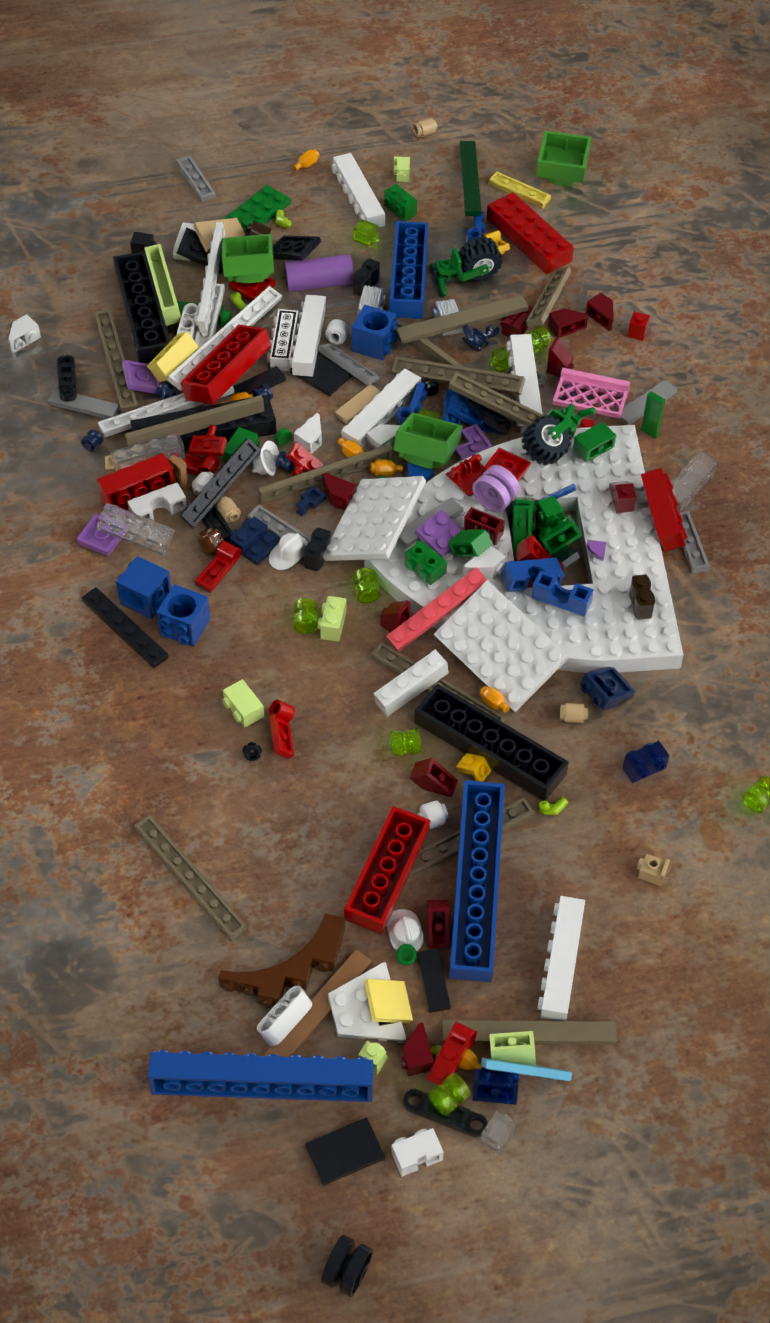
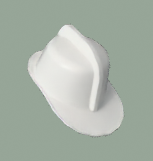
[252,441,279,476]
[269,533,308,570]
[387,909,423,951]

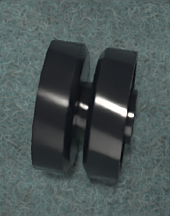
[321,1234,373,1297]

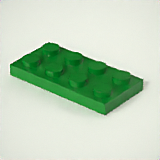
[224,185,291,234]

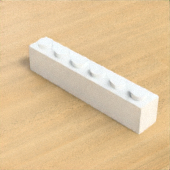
[331,153,385,230]
[289,295,326,377]
[506,334,542,433]
[341,369,421,448]
[537,896,585,1021]

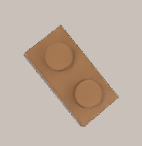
[168,455,188,491]

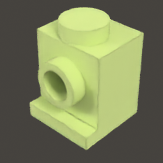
[393,156,410,182]
[358,1041,388,1075]

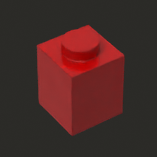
[627,311,650,341]

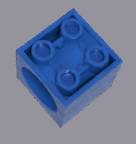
[352,304,398,360]
[116,556,171,619]
[157,584,211,647]

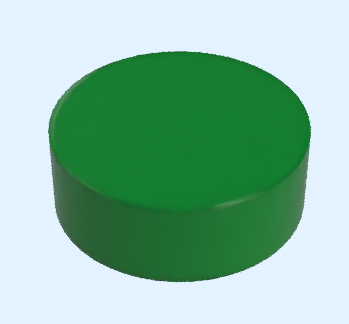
[220,310,232,327]
[275,428,292,446]

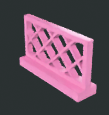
[552,368,630,419]

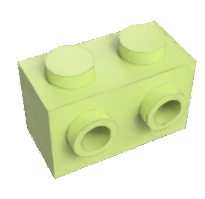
[318,596,347,642]
[222,679,264,728]
[489,1031,536,1065]

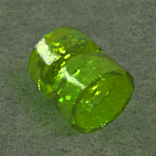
[527,326,552,355]
[352,568,380,603]
[293,598,318,634]
[390,728,421,757]
[742,775,770,813]
[428,1073,471,1115]

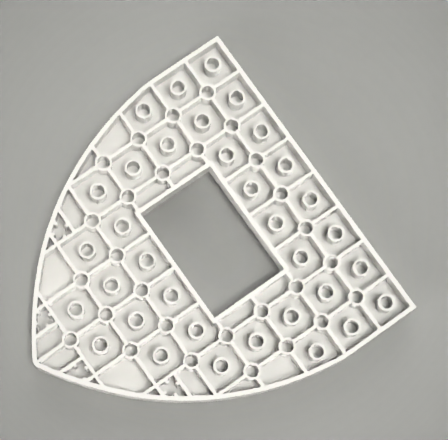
[364,425,684,673]

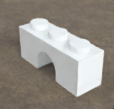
[127,483,187,528]

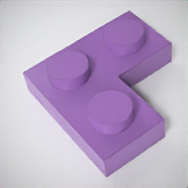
[454,424,493,461]

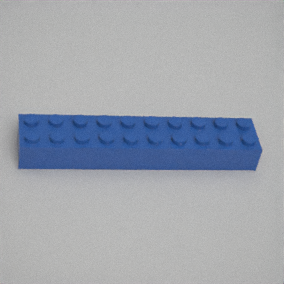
[449,780,505,982]
[148,1050,373,1102]

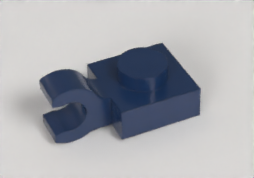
[296,486,326,516]

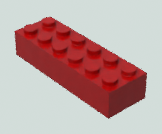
[487,192,574,274]
[180,324,271,405]
[344,806,431,935]

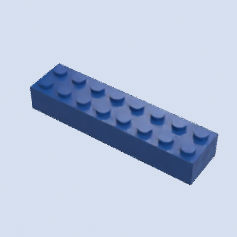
[389,221,428,319]

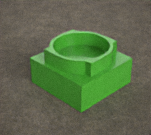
[536,131,591,187]
[222,234,274,283]
[393,412,463,469]

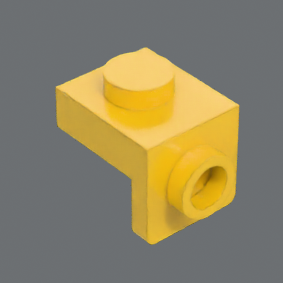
[485,230,510,255]
[456,753,491,782]

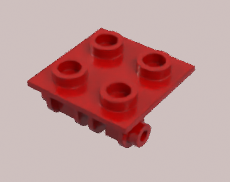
[446,454,484,497]

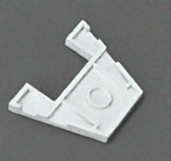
[328,962,406,1043]

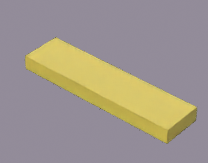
[488,171,551,208]

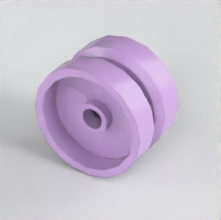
[472,465,520,513]

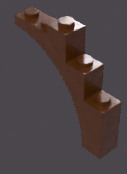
[218,913,346,1008]

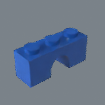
[501,558,564,592]
[532,570,594,617]

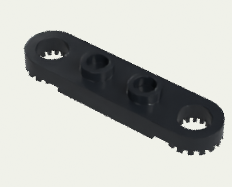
[57,354,77,402]
[458,393,511,436]
[403,1088,488,1138]

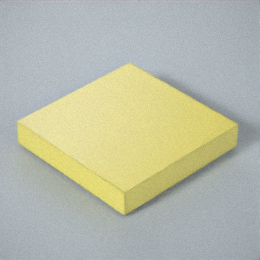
[364,979,413,1023]

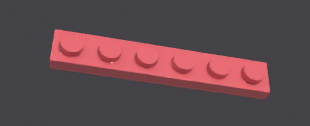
[387,567,487,652]

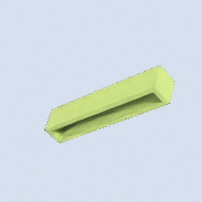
[145,244,181,326]

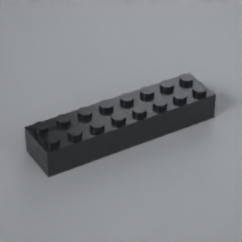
[113,251,170,364]
[130,394,277,455]
[414,684,569,801]

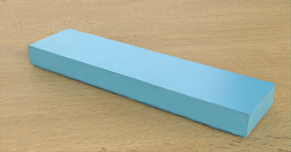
[481,1057,572,1081]

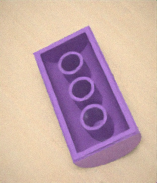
[284,254,354,292]

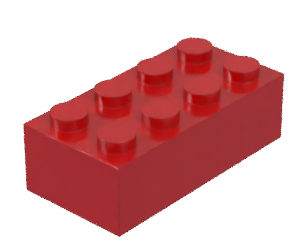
[97,453,174,517]
[641,467,688,552]

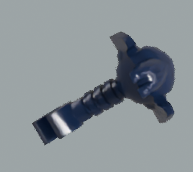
[462,324,500,351]

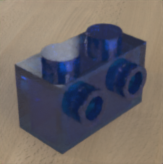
[623,741,670,783]
[472,1067,519,1105]

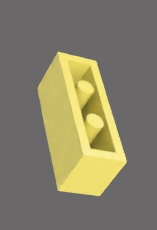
[147,331,199,382]

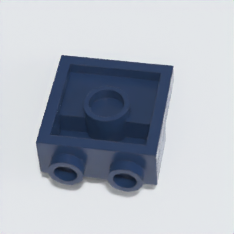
[229,516,281,566]
[580,667,636,711]

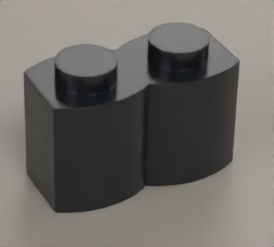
[353,258,380,296]
[304,527,331,572]

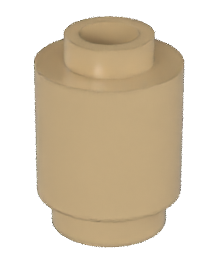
[413,118,438,137]
[216,496,241,523]
[560,703,588,723]

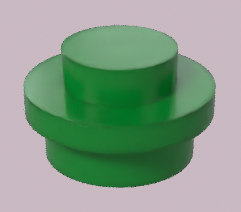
[396,944,417,965]

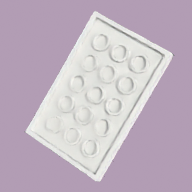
[323,476,426,561]
[434,580,569,712]

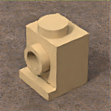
[637,854,670,887]

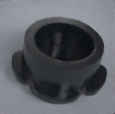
[425,380,439,396]
[242,742,262,761]

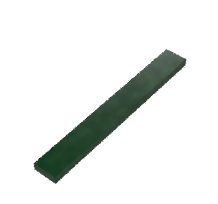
[460,141,481,216]

